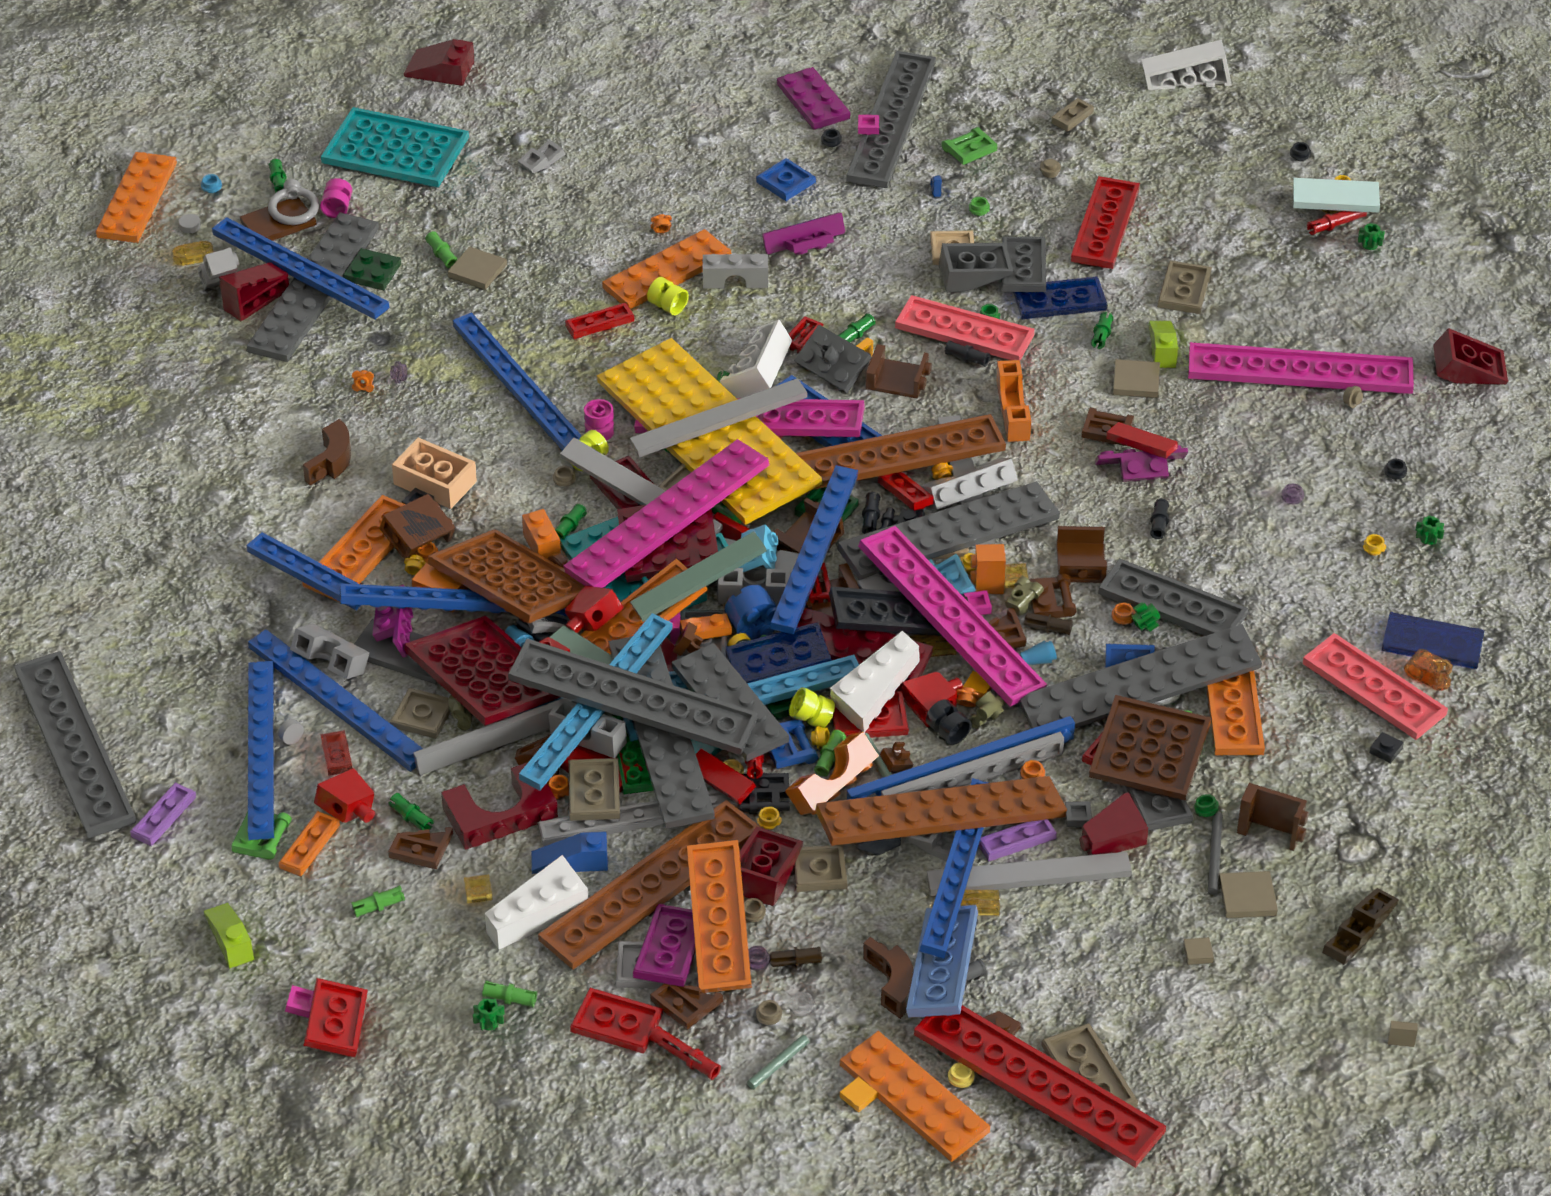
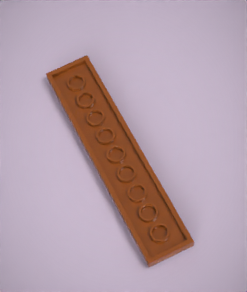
[796,414,1006,490]
[815,776,1067,846]
[538,800,760,970]

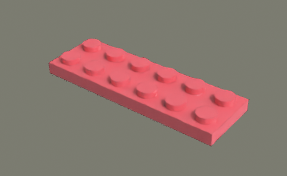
[895,295,1035,360]
[1302,633,1448,740]

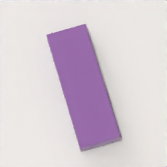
[130,782,196,847]
[979,819,1057,862]

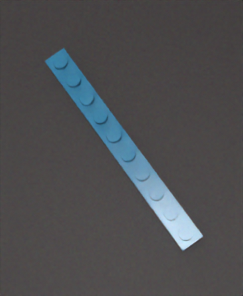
[519,613,673,790]
[623,655,859,741]

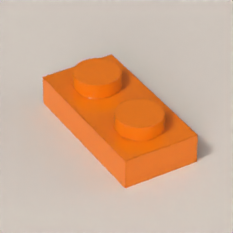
[680,613,732,639]

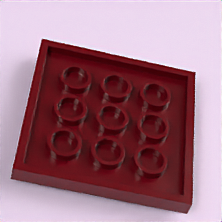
[617,505,718,582]

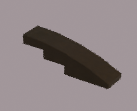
[1322,888,1399,965]

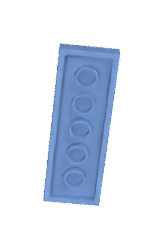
[906,905,978,1017]

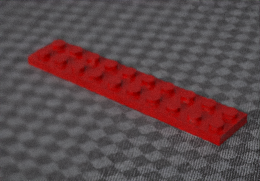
[914,1005,1166,1168]

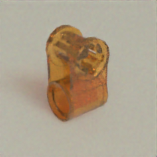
[1404,649,1453,691]

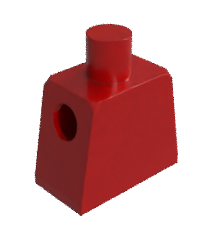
[565,586,624,633]
[902,672,963,728]
[314,768,375,823]

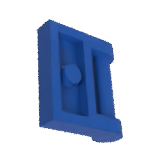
[769,719,819,769]

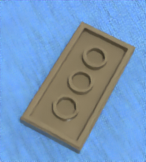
[1041,1023,1138,1108]

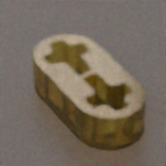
[172,241,214,266]

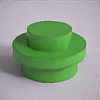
[969,197,990,216]

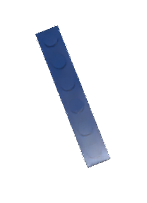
[246,532,361,610]

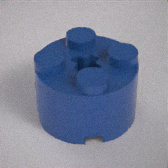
[725,585,777,640]

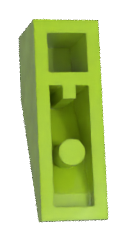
[1149,321,1178,368]
[204,903,254,969]

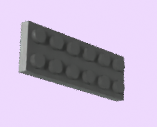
[1098,558,1248,636]
[672,643,789,762]

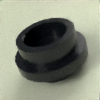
[821,128,842,147]
[1290,142,1311,161]
[1384,458,1408,479]

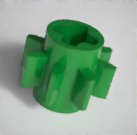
[1357,223,1385,250]
[1415,516,1445,545]
[1131,602,1161,632]
[472,998,505,1031]

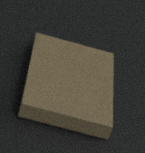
[1157,260,1212,314]
[568,758,620,821]

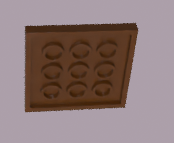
[1089,695,1211,801]

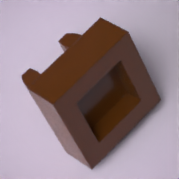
[673,622,703,656]
[880,742,914,772]

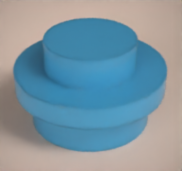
[201,174,222,193]

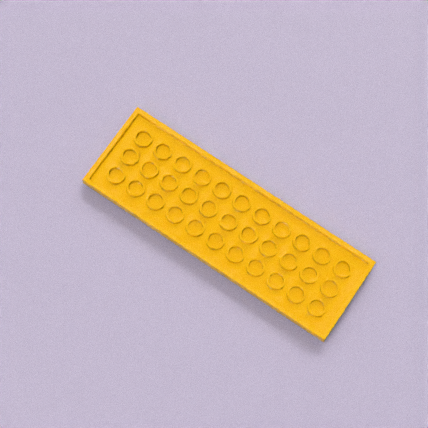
[596,338,822,525]

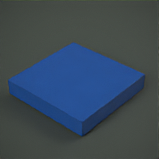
[756,158,816,201]

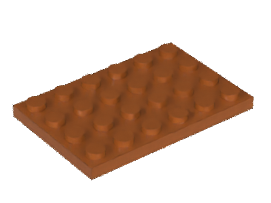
[428,529,585,623]

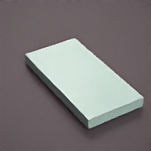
[1293,178,1380,213]

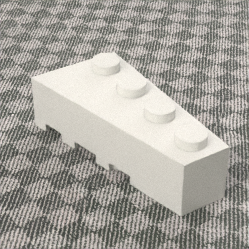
[1141,40,1232,90]
[720,320,792,398]
[830,631,920,733]
[485,855,588,950]

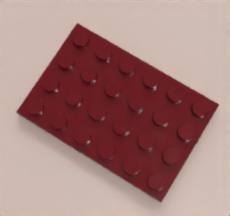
[404,615,561,726]

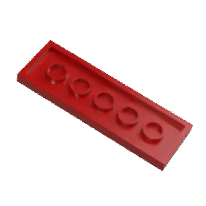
[1071,176,1140,269]

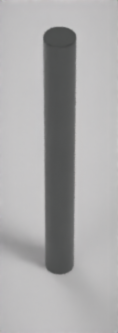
[1208,812,1223,895]

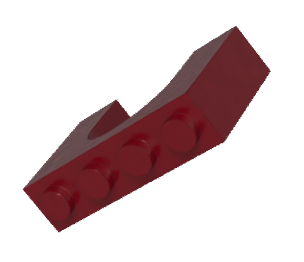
[441,762,558,850]

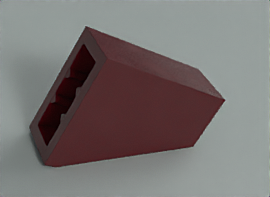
[1079,792,1149,855]

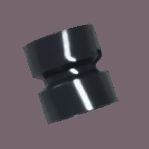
[926,699,972,745]

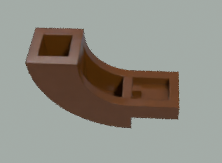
[303,419,351,485]
[863,937,914,1019]

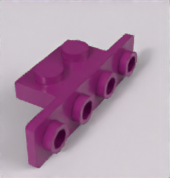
[762,212,845,255]
[1095,445,1188,482]
[372,584,413,658]

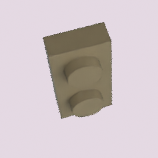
[1051,98,1094,132]

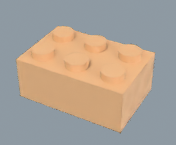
[392,437,477,509]

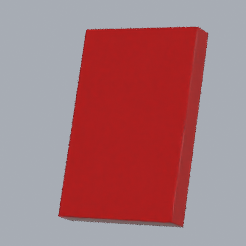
[830,691,909,738]
[303,978,368,1057]
[570,987,663,1054]

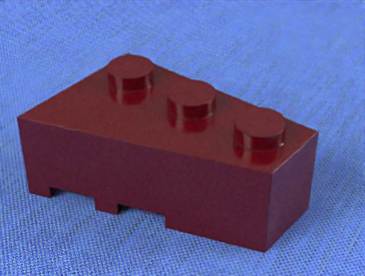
[219,262,289,322]

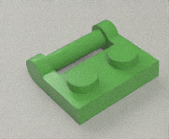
[941,127,997,165]
[231,812,292,860]

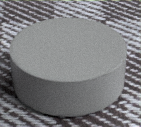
[179,214,201,233]
[278,719,304,745]

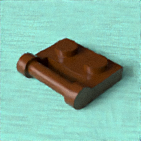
[1081,407,1135,446]
[1029,573,1077,618]

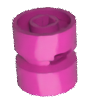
[320,178,353,218]
[584,399,614,441]

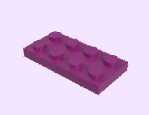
[777,67,851,130]

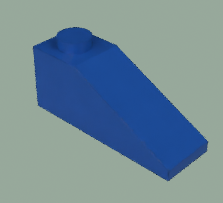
[531,832,608,874]

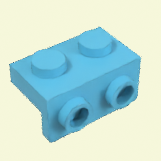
[739,524,778,572]
[929,553,976,596]

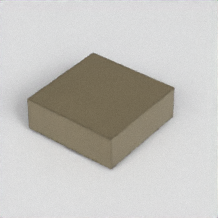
[1183,937,1214,965]
[1388,1021,1418,1047]

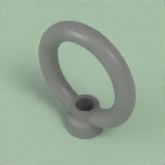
[268,179,319,225]

